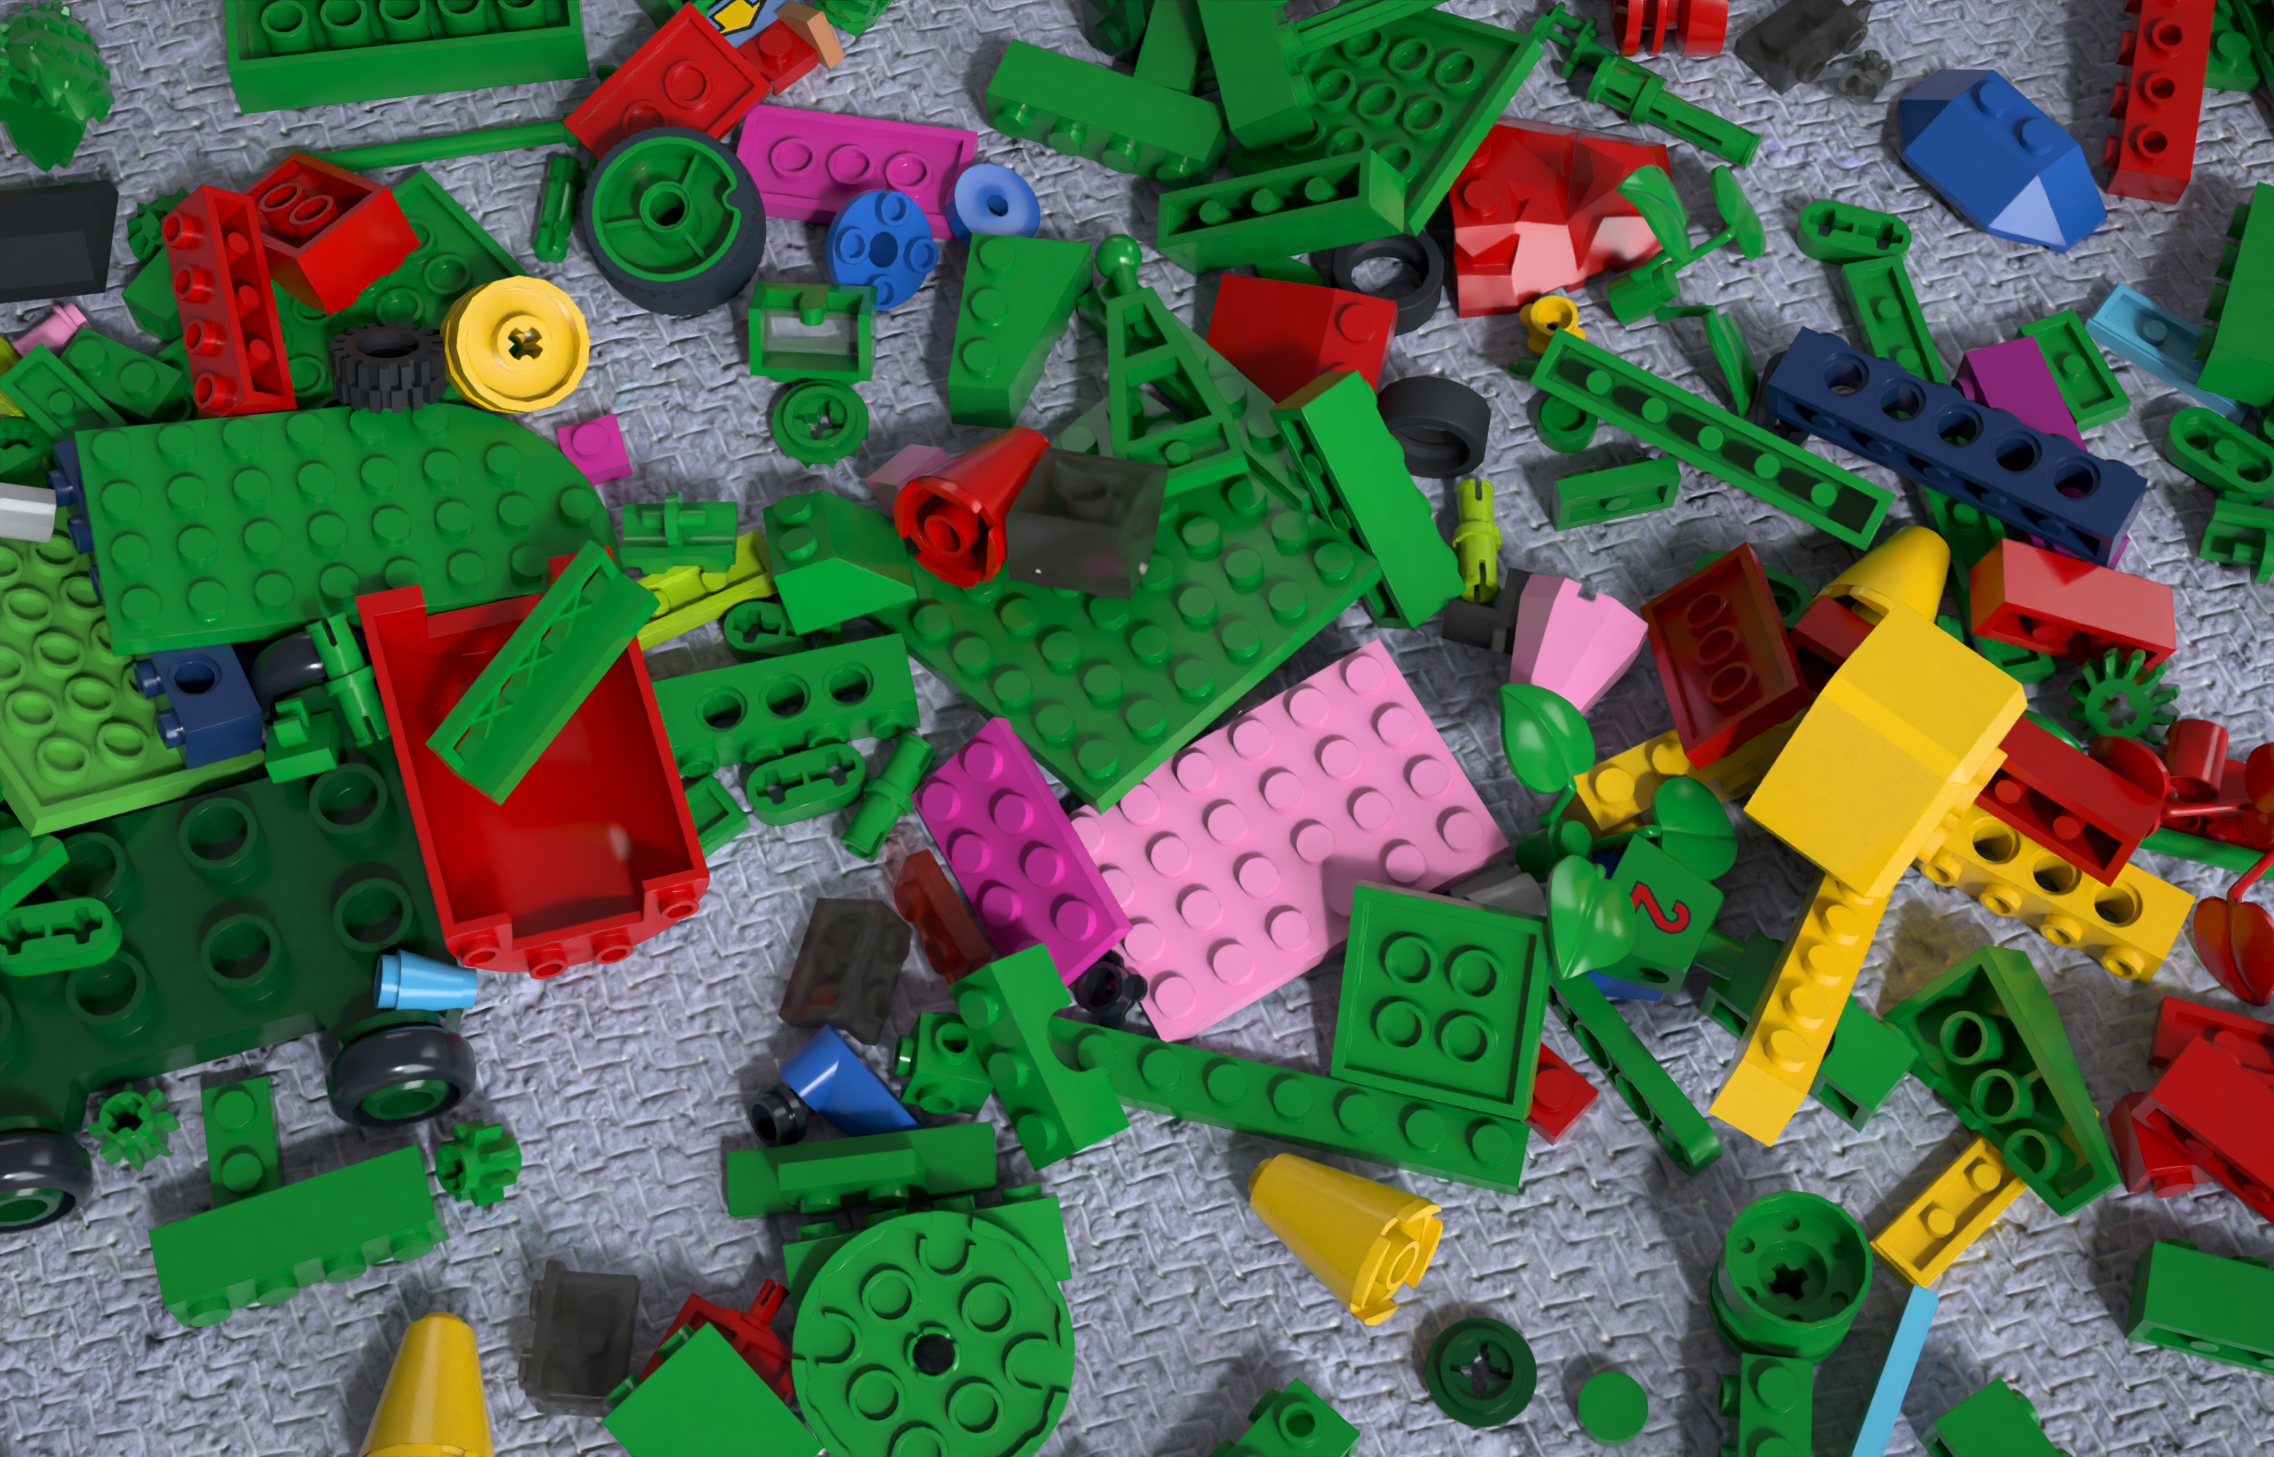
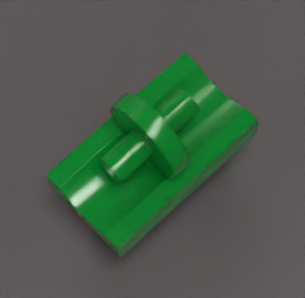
[2197,490,2274,585]
[619,492,739,574]

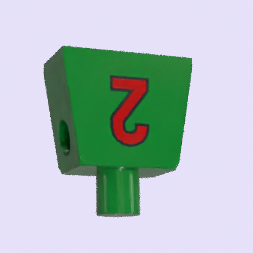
[1591,834,1748,995]

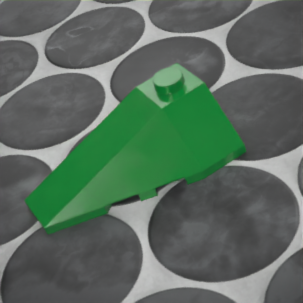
[1882,945,2121,1217]

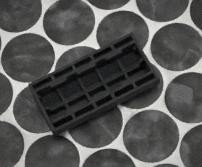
[0,180,119,304]

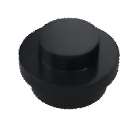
[748,1081,809,1147]

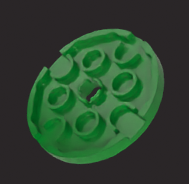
[791,1210,1075,1457]

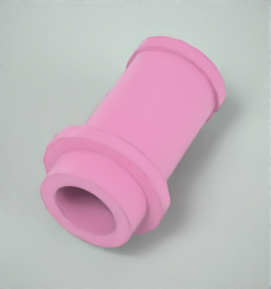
[11,302,94,358]

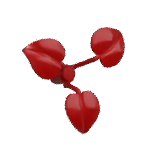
[2088,734,2274,1007]

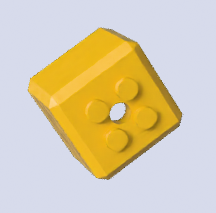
[1742,600,2028,899]

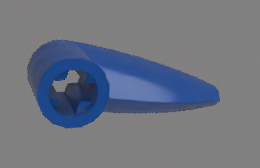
[778,1022,927,1137]

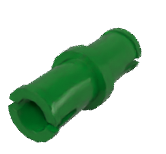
[305,611,391,748]
[839,733,937,863]

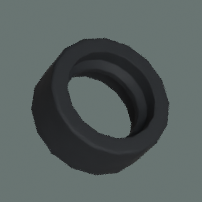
[1330,229,1444,337]
[1376,376,1491,479]

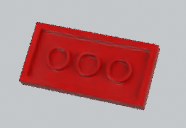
[1639,542,1813,771]

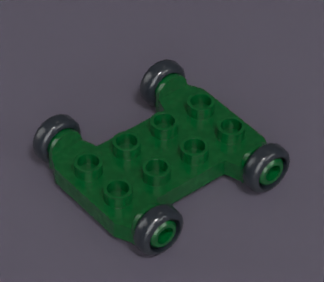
[0,628,476,1235]

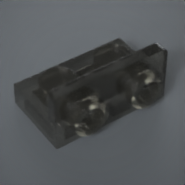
[1733,0,1873,96]
[778,898,913,1046]

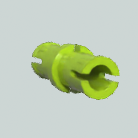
[1452,478,1502,603]

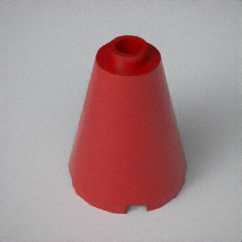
[893,426,1056,588]

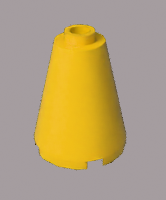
[1802,525,1952,626]
[1248,1152,1443,1326]
[358,1312,495,1457]

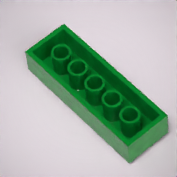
[224,0,590,114]

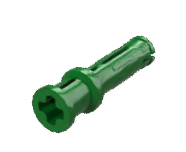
[1585,53,1762,170]

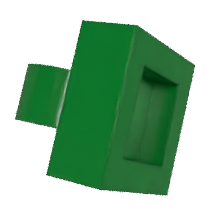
[264,696,340,784]

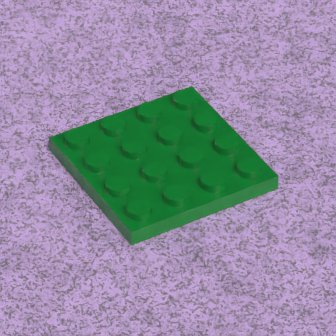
[1226,0,1543,237]

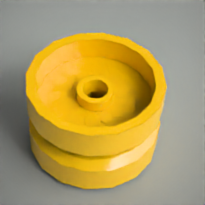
[440,276,590,414]

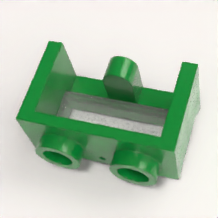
[748,281,878,385]

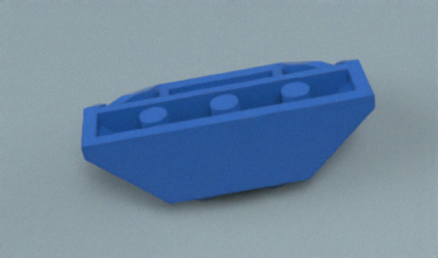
[1897,69,2108,254]

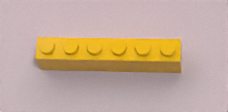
[1708,868,1896,1147]

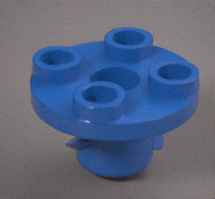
[825,188,939,311]

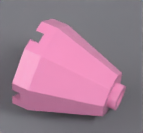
[1509,574,1648,716]

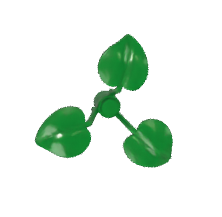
[1607,164,1766,418]
[1495,684,1738,980]

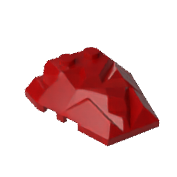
[1446,115,1674,318]

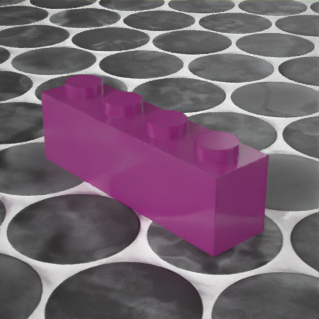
[1951,336,2130,570]

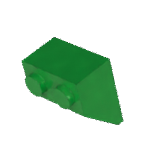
[762,490,917,636]

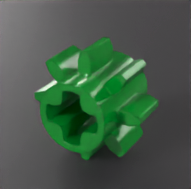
[87,1082,181,1172]
[435,1119,522,1207]

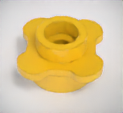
[1519,295,1586,356]

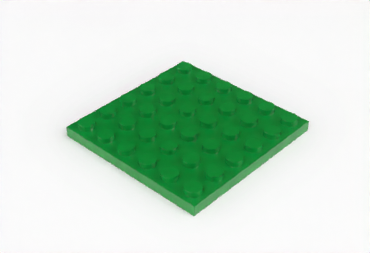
[862,386,1383,815]

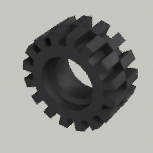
[331,321,446,414]

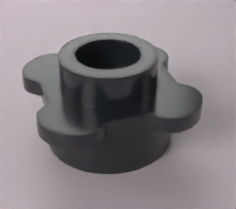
[1076,953,1148,1030]

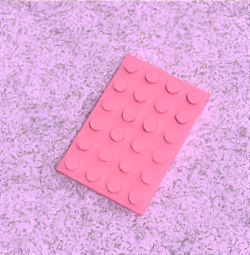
[1067,638,1512,1044]

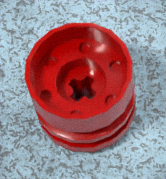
[1609,0,1729,57]

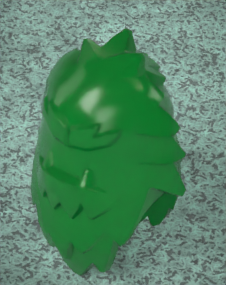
[0,0,115,172]

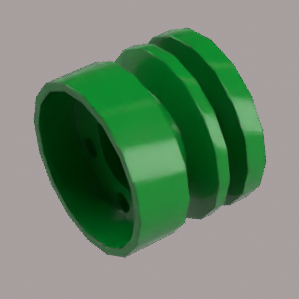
[1707,1190,1873,1366]

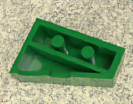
[947,233,1093,429]

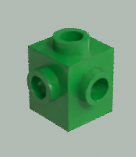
[892,1012,995,1115]

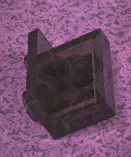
[518,1259,641,1418]

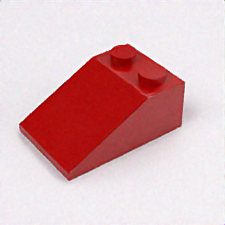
[241,150,421,316]
[1206,273,1399,404]

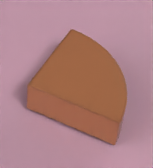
[776,0,845,69]

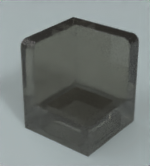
[1441,567,1534,655]

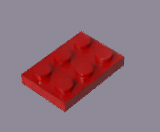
[563,2,772,161]

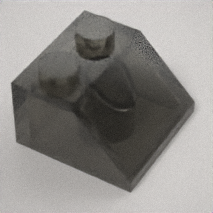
[1005,447,1168,600]

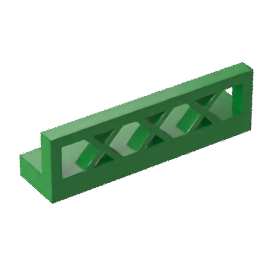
[425,539,661,806]

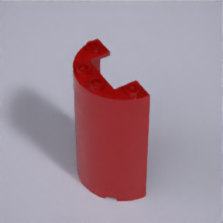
[355,546,710,980]

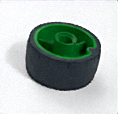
[581,126,767,317]

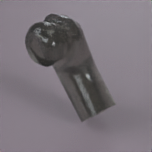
[1838,49,1893,107]

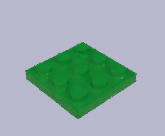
[1330,879,1553,1121]

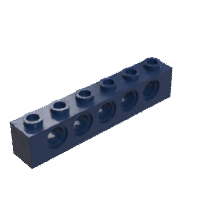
[1766,326,2148,568]
[46,426,262,770]

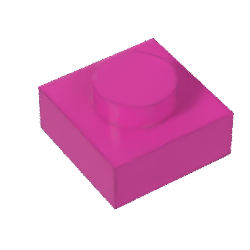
[556,413,633,486]

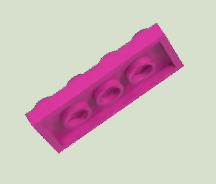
[736,104,979,241]
[911,717,1133,988]

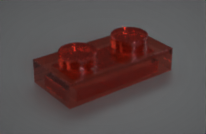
[893,848,992,985]

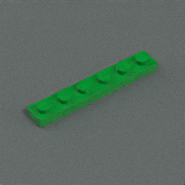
[1076,280,1317,512]

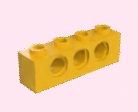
[1911,803,2196,985]

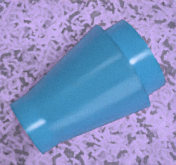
[374,949,477,1012]

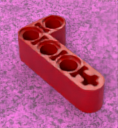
[2154,718,2267,852]

